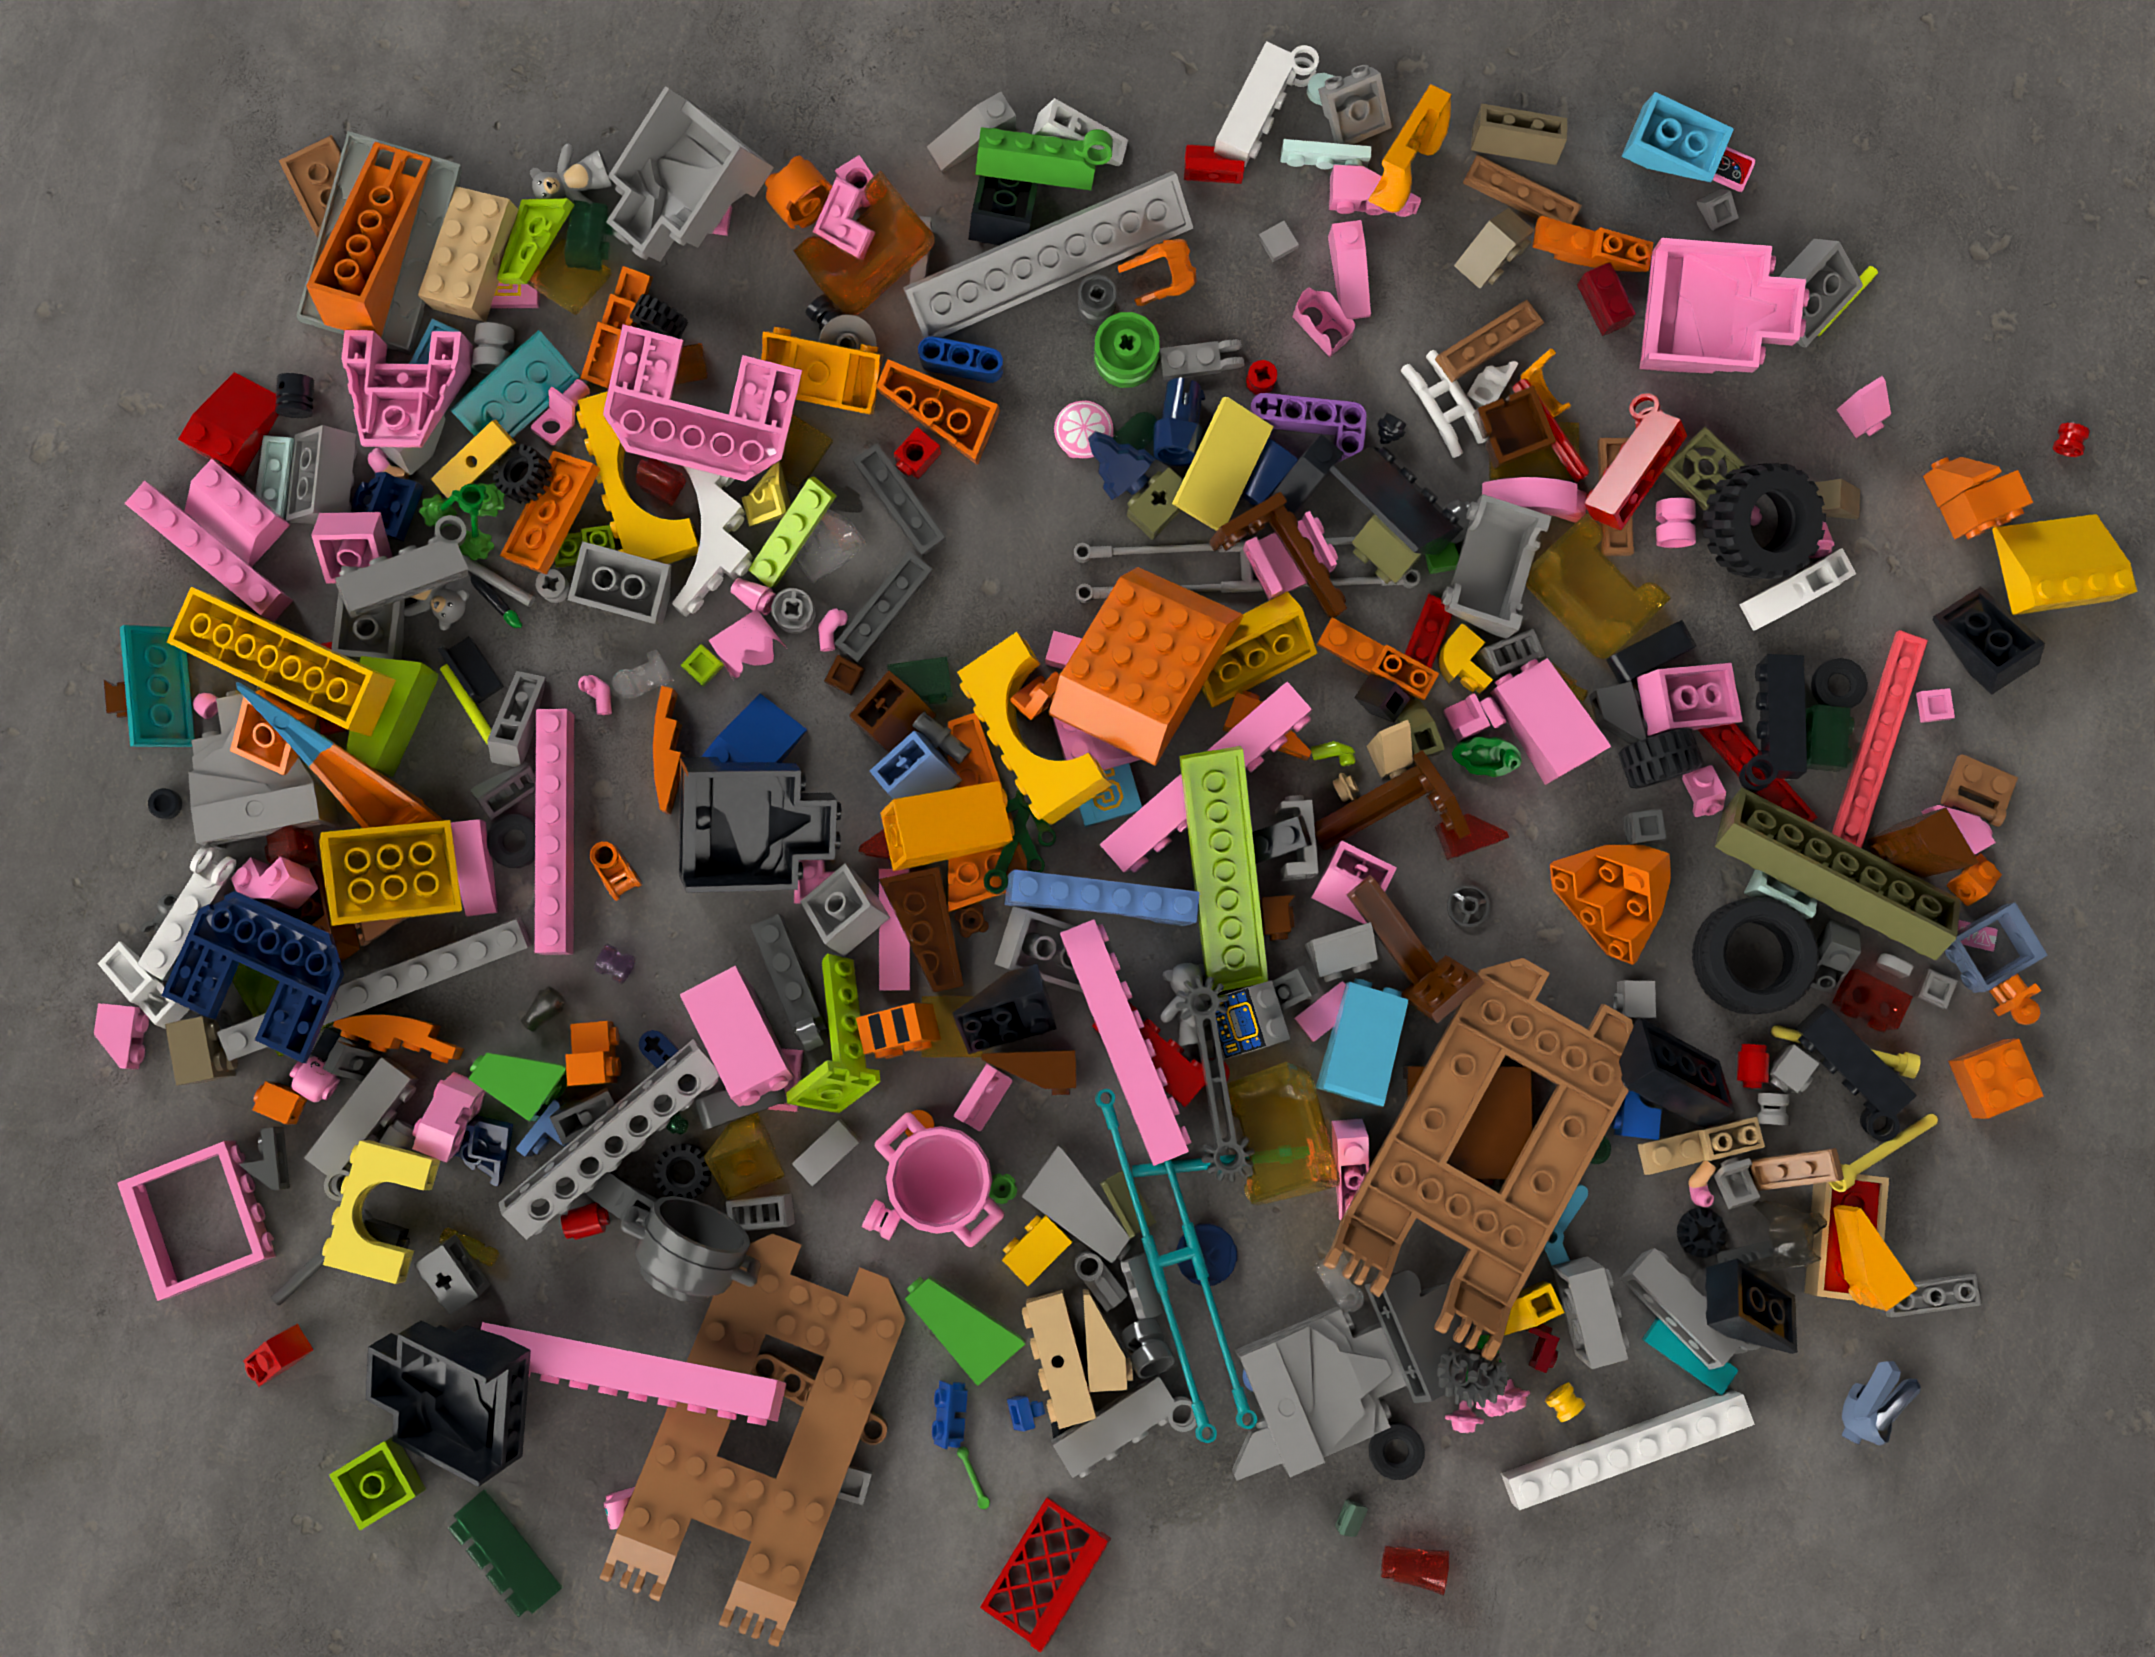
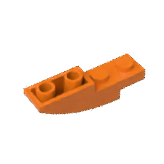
[1532,216,1654,272]
[1317,617,1439,700]
[333,1015,464,1063]

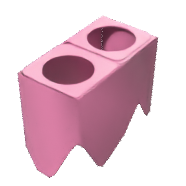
[1292,288,1355,357]
[709,610,787,680]

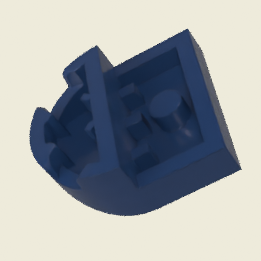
[352,472,424,542]

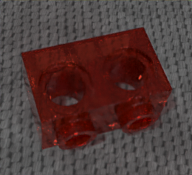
[1832,969,1913,1033]

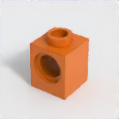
[252,1081,308,1125]

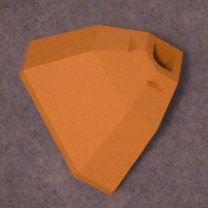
[1550,845,1671,965]

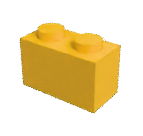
[1002,1215,1072,1287]

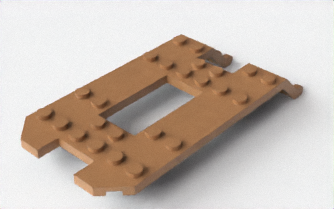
[1323,958,1634,1361]
[599,1234,906,1647]

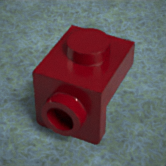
[1525,1324,1560,1373]

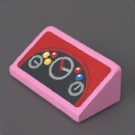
[1713,147,1756,192]

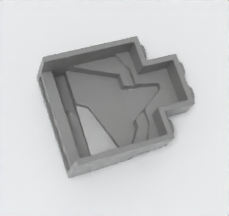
[606,86,774,262]
[188,687,339,850]
[1235,1306,1407,1477]

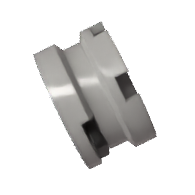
[771,588,816,634]

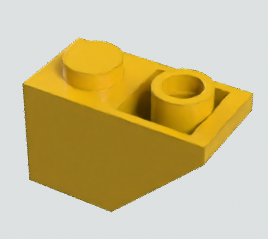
[1504,1281,1565,1335]

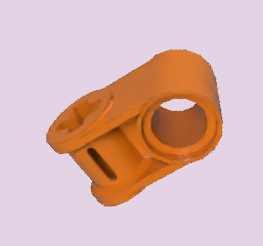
[590,841,643,901]

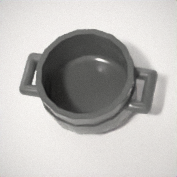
[621,1196,761,1303]

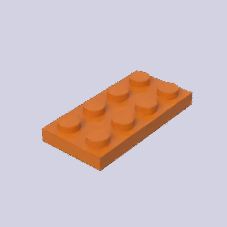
[500,451,600,575]

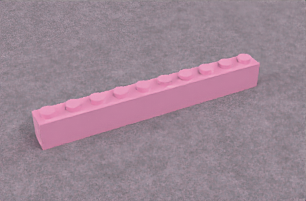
[481,1322,786,1426]

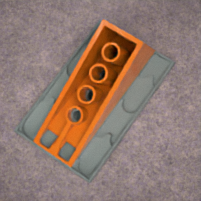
[296,131,462,355]

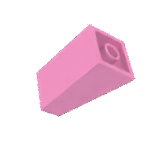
[1490,658,1611,785]
[680,966,795,1107]

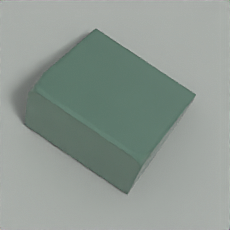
[1335,1499,1368,1537]

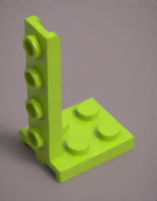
[786,954,881,1113]

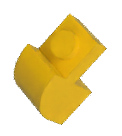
[1439,623,1493,694]

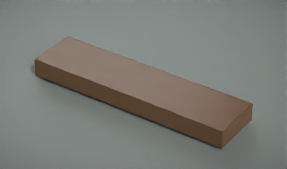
[1463,154,1582,224]
[1435,300,1544,383]
[1597,438,1634,556]

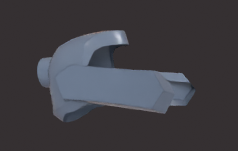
[1841,1361,1921,1446]

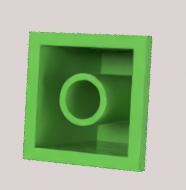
[468,1053,568,1121]

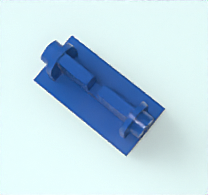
[932,1380,968,1449]

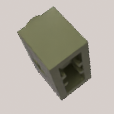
[1127,467,1183,540]

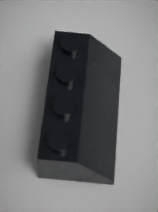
[1619,1018,1735,1128]

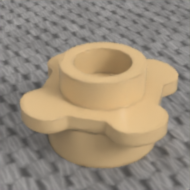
[1333,773,1359,802]

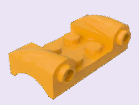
[1368,84,1452,212]
[761,326,884,414]

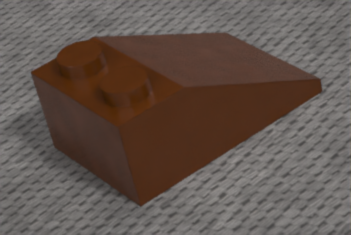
[981,1050,1076,1095]

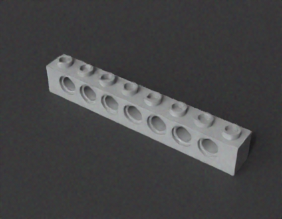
[498,1039,719,1240]

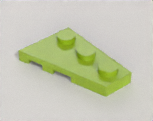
[497,198,574,284]

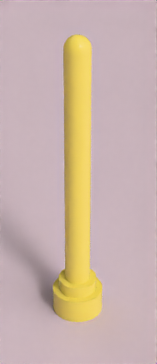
[1771,1025,1920,1079]
[1828,1114,1938,1192]

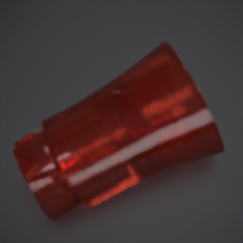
[1381,1546,1449,1596]

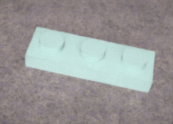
[1280,139,1371,169]

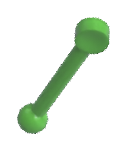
[957,1446,990,1509]

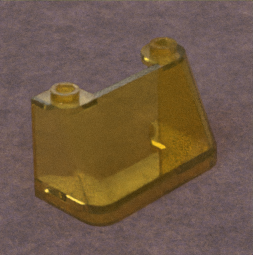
[1526,513,1671,659]
[1221,1061,1340,1206]

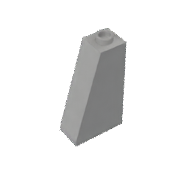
[1022,1146,1131,1263]

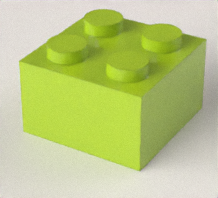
[329,1437,426,1530]

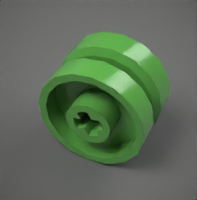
[1094,312,1160,388]

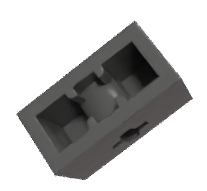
[414,1234,491,1315]

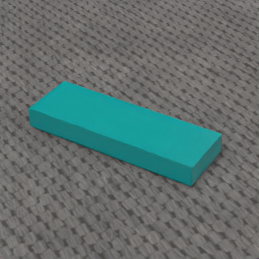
[1642,1317,1739,1396]

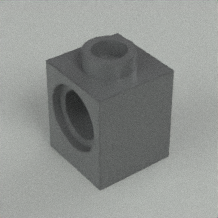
[1623,809,1667,845]

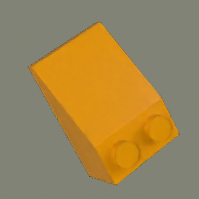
[1833,1205,1917,1311]

